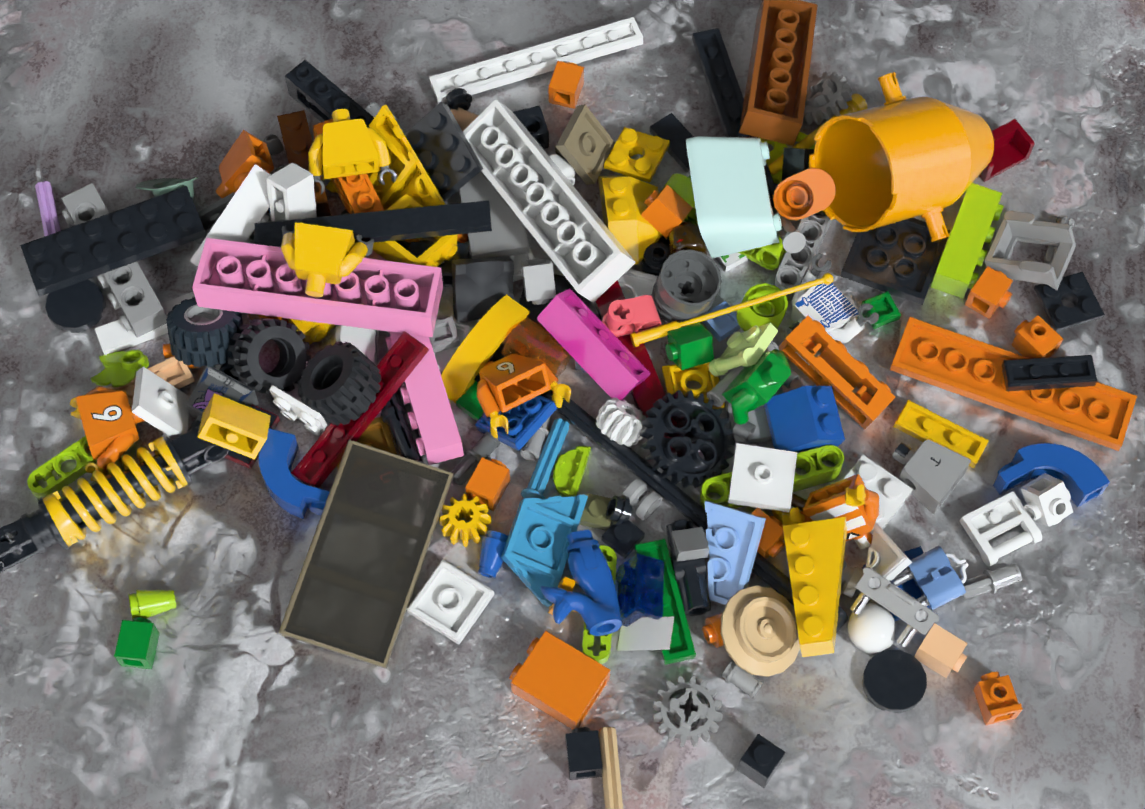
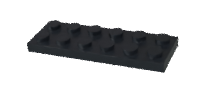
[20,186,207,297]

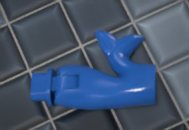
[541,530,622,636]

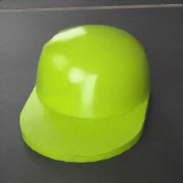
[736,283,788,332]

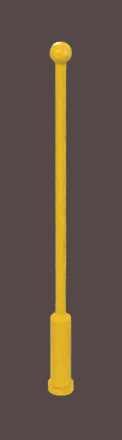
[630,273,833,347]

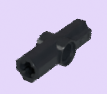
[666,519,711,617]

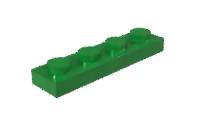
[635,539,696,665]

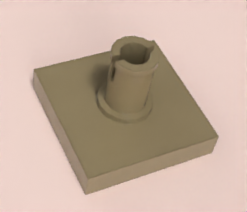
[555,104,615,185]

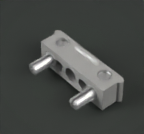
[850,567,939,647]

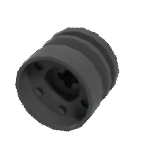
[651,250,722,323]

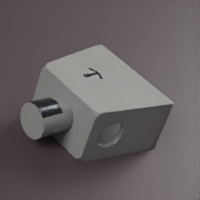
[892,440,971,514]

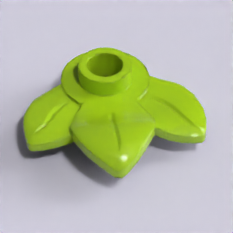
[90,350,149,388]

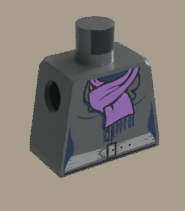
[187,366,259,432]

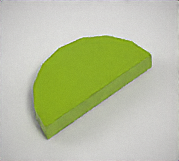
[553,446,591,497]

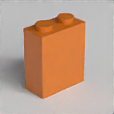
[509,631,610,730]

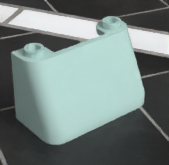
[686,136,782,258]

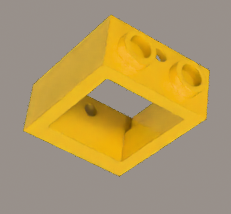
[373,194,458,267]

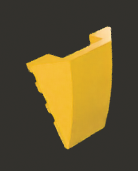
[325,105,446,243]

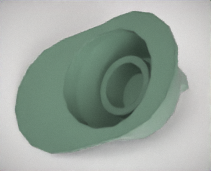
[135,177,198,200]

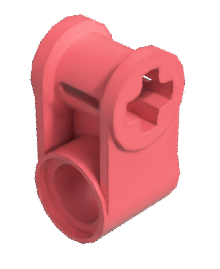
[601,295,661,337]

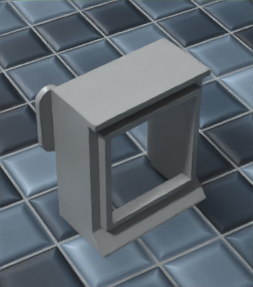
[985,211,1076,290]

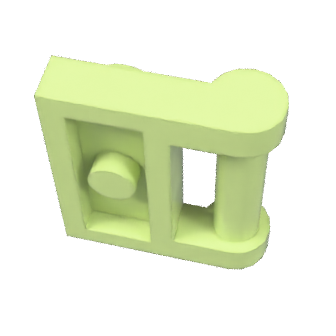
[709,323,778,377]

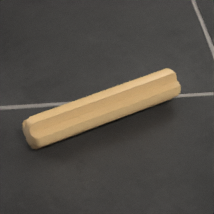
[598,727,623,809]

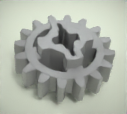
[803,72,852,125]
[653,676,723,747]

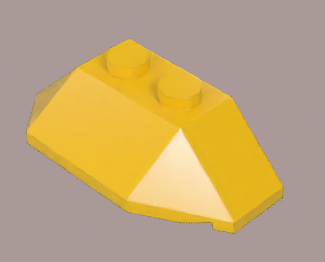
[598,175,662,265]

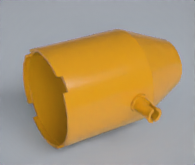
[809,72,994,242]

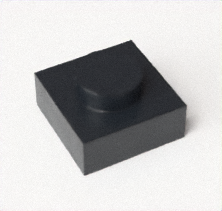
[601,520,645,559]

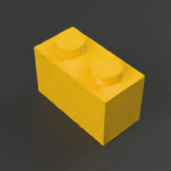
[198,393,271,460]

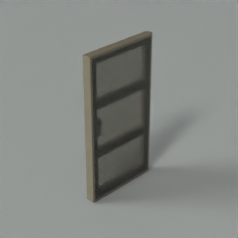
[278,440,454,669]

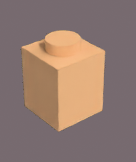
[914,623,968,678]

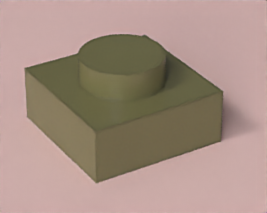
[580,493,612,531]

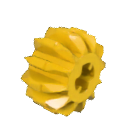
[439,493,491,547]

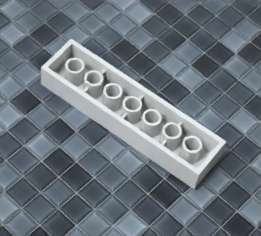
[463,99,636,302]

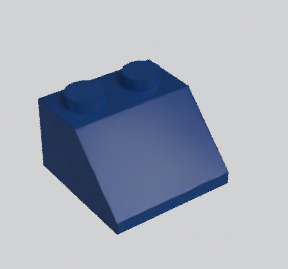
[764,386,845,453]

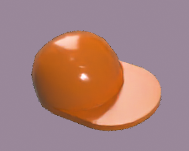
[773,168,836,220]

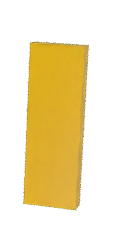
[893,400,989,468]

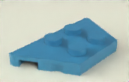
[501,494,588,607]

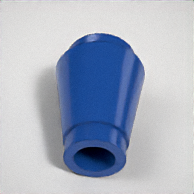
[478,530,508,579]

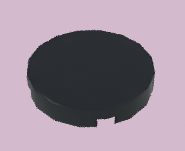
[45,279,106,333]
[862,649,927,713]

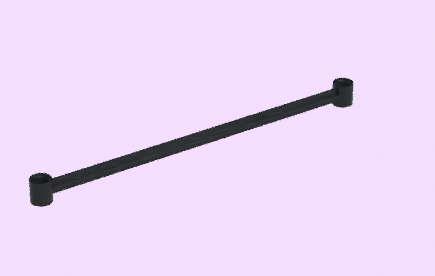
[491,343,848,633]

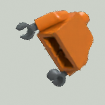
[215,130,286,199]

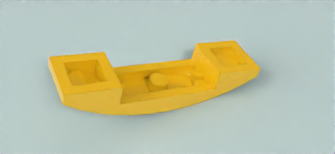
[441,294,530,404]

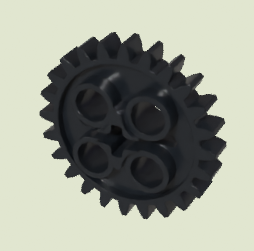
[640,390,735,488]

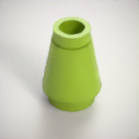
[128,590,176,619]

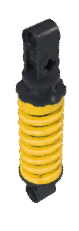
[0,425,229,574]

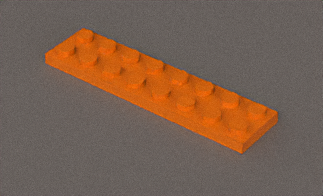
[890,317,1137,451]

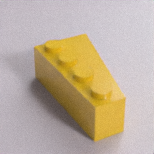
[783,517,847,657]

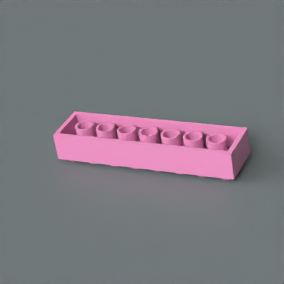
[192,238,443,337]

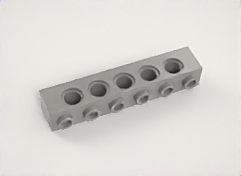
[61,183,167,338]

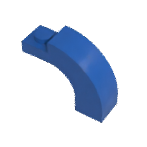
[259,428,337,519]
[993,443,1110,507]

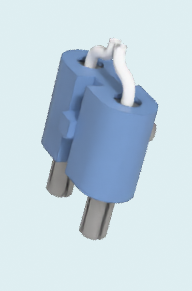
[890,546,969,610]

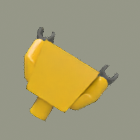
[308,109,397,194]
[281,222,374,297]

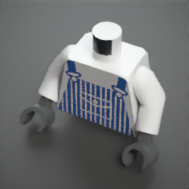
[786,253,879,343]

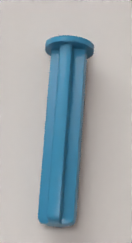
[521,418,569,499]

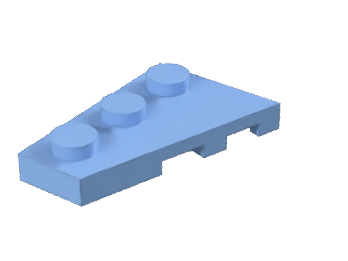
[705,501,766,605]

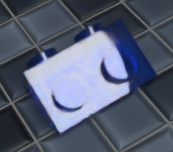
[616,553,664,627]

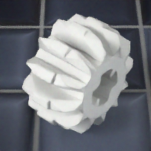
[596,398,647,447]

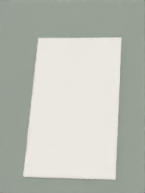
[617,616,674,651]

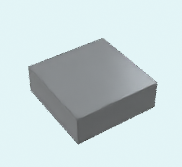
[429,316,461,353]

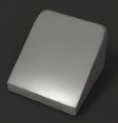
[672,527,709,562]

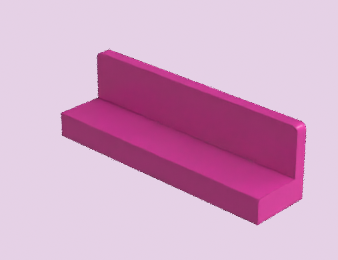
[537,288,651,401]

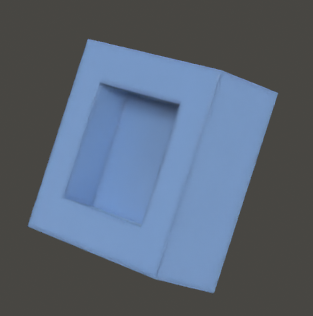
[702,301,740,342]

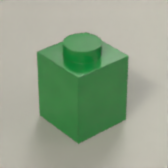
[665,322,714,370]
[114,617,160,669]

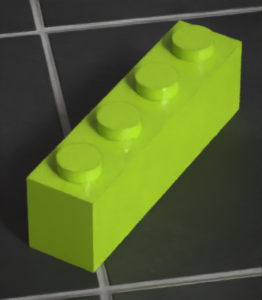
[931,183,1004,299]

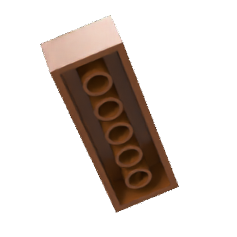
[739,0,818,146]

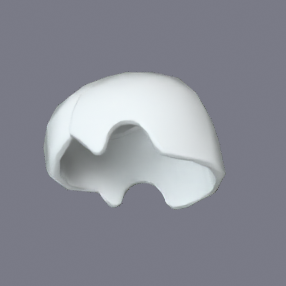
[848,603,896,654]

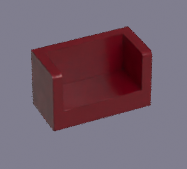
[979,119,1035,182]

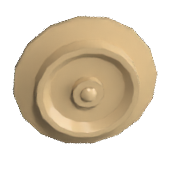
[721,586,800,677]

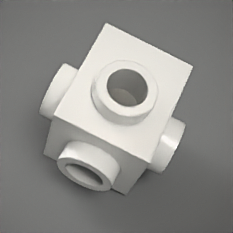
[1021,473,1073,527]

